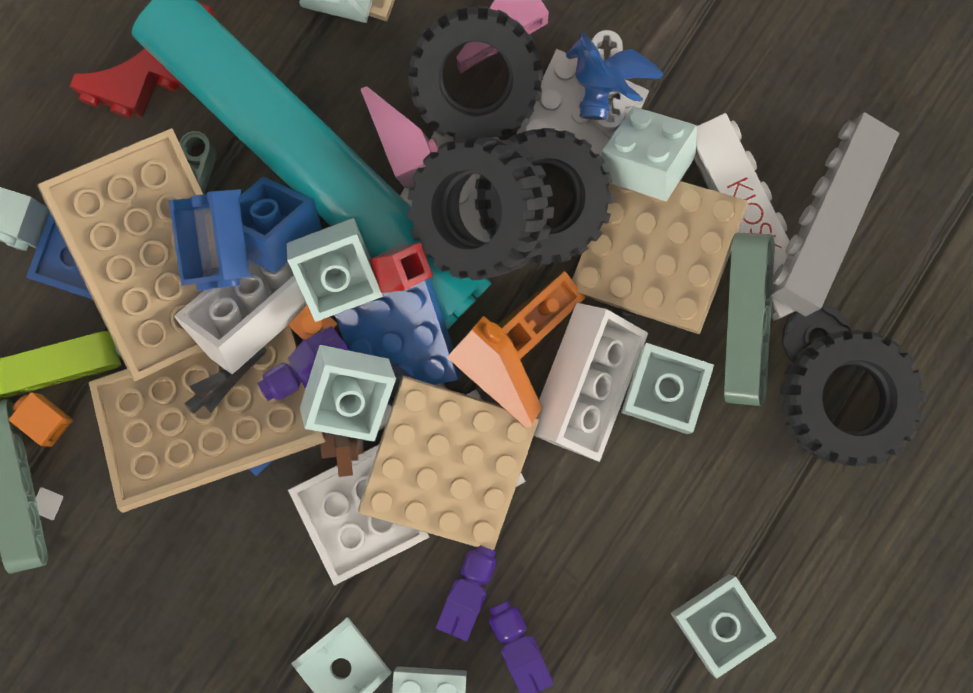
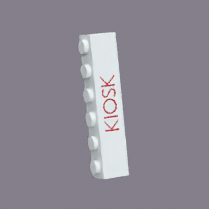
[694,113,795,321]

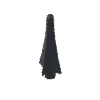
[184,347,267,414]

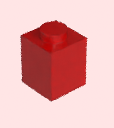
[369,242,433,293]

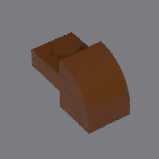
[320,432,364,477]

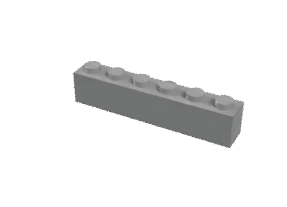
[770,112,899,316]

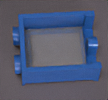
[169,189,253,291]

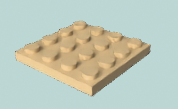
[572,181,749,334]
[358,375,539,550]

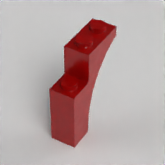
[70,3,217,118]

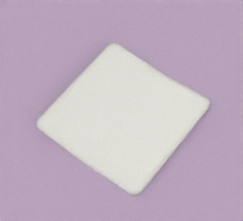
[36,487,63,520]

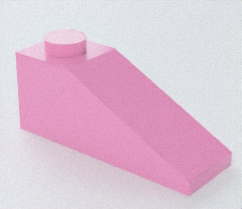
[456,0,549,73]
[361,86,439,188]

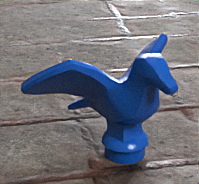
[566,32,663,120]

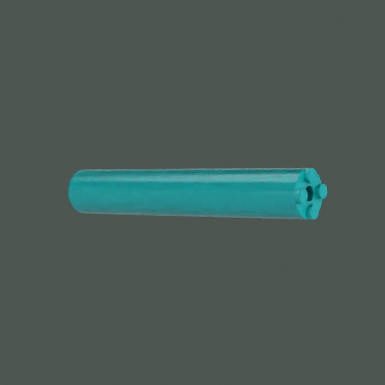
[132,0,492,330]

